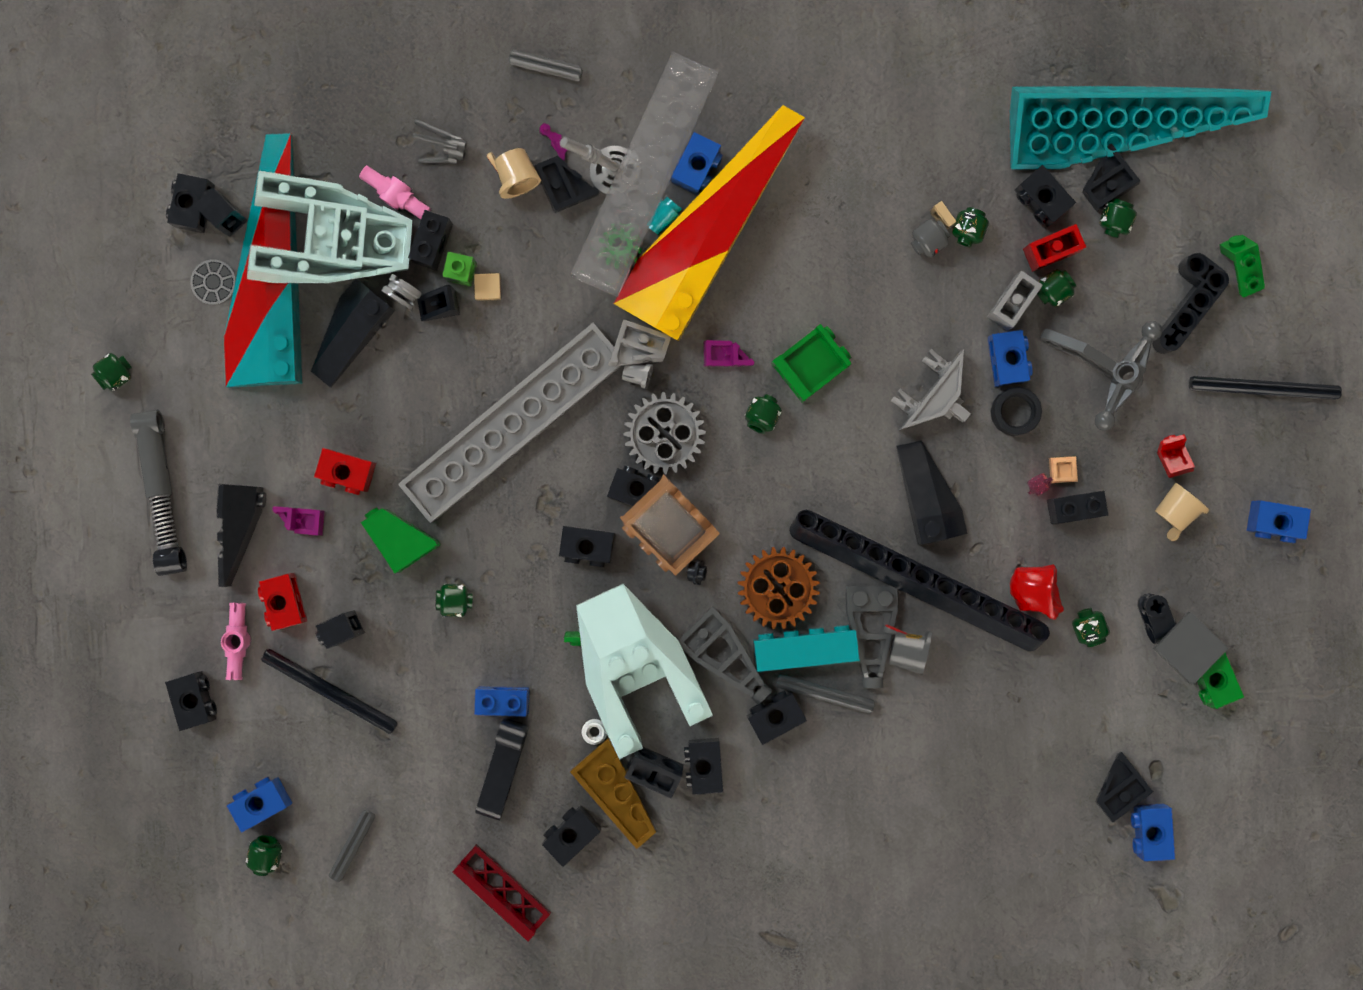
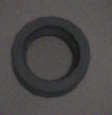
[991,387,1042,436]

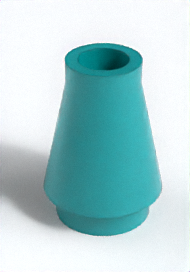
[647,197,682,235]

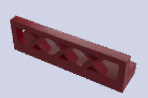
[453,844,551,941]

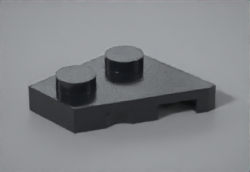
[1082,143,1140,212]
[534,156,600,213]
[1095,752,1154,823]

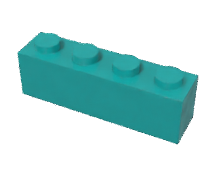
[753,625,859,672]

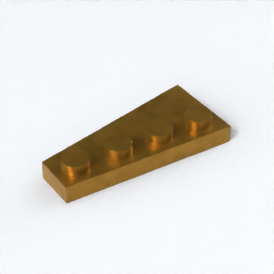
[570,737,656,849]

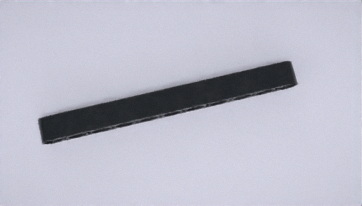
[789,510,1050,651]

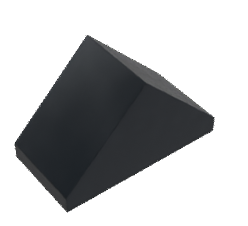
[417,285,460,321]

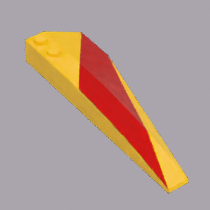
[613,105,805,341]

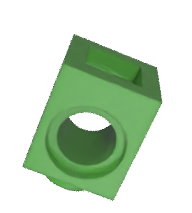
[442,252,477,287]

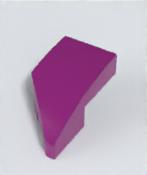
[704,340,754,367]
[272,506,325,536]

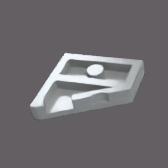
[608,319,671,366]

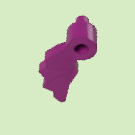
[539,123,568,160]

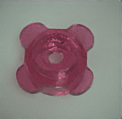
[1027,473,1053,495]

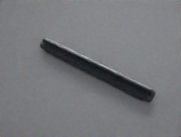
[1189,376,1342,400]
[261,649,398,734]

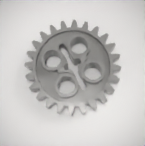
[623,392,706,475]

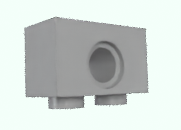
[987,271,1042,331]

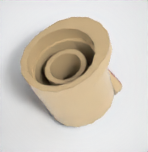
[487,148,541,199]
[1155,483,1210,541]

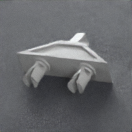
[890,349,971,431]

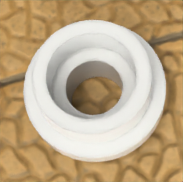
[582,719,607,745]

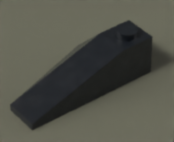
[311,279,395,388]
[896,441,967,545]
[217,484,267,587]

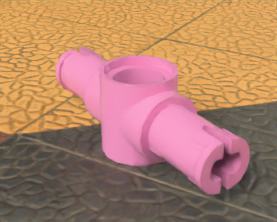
[359,165,431,219]
[221,603,251,680]

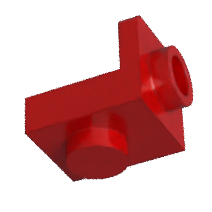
[1157,434,1195,478]

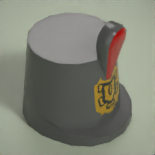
[883,625,932,675]

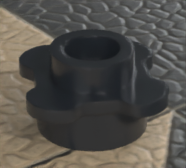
[687,559,707,585]

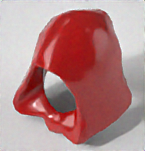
[1009,564,1064,620]

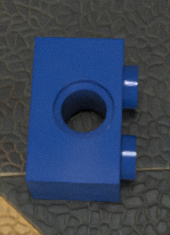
[671,132,723,196]
[987,330,1033,387]
[1246,500,1311,543]
[475,686,530,716]
[227,777,292,833]
[1131,804,1175,861]

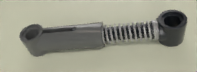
[130,409,187,576]

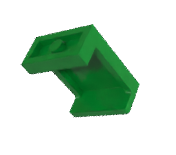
[771,324,852,403]

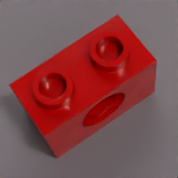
[1023,224,1086,272]
[314,448,376,495]
[258,573,308,631]

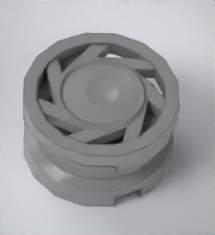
[381,274,422,310]

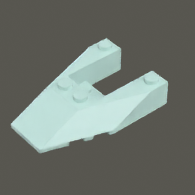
[247,171,413,283]
[577,584,713,759]

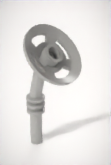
[560,137,640,196]

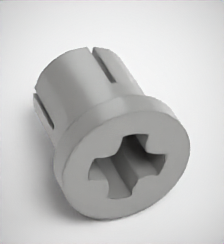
[622,363,653,389]

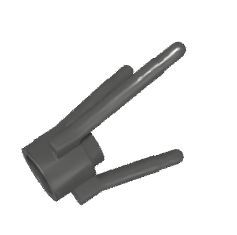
[412,119,467,164]

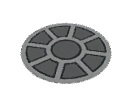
[190,259,236,304]

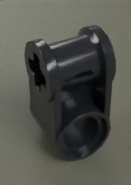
[1137,593,1177,644]

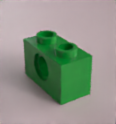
[1197,653,1244,709]

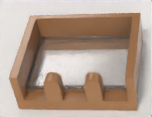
[620,474,720,576]

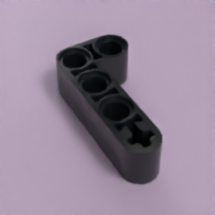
[1152,253,1229,354]
[475,718,529,821]

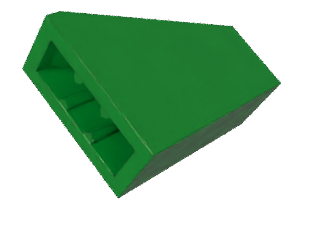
[361,507,441,574]

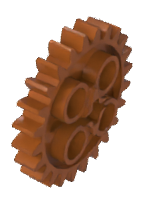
[737,547,820,629]

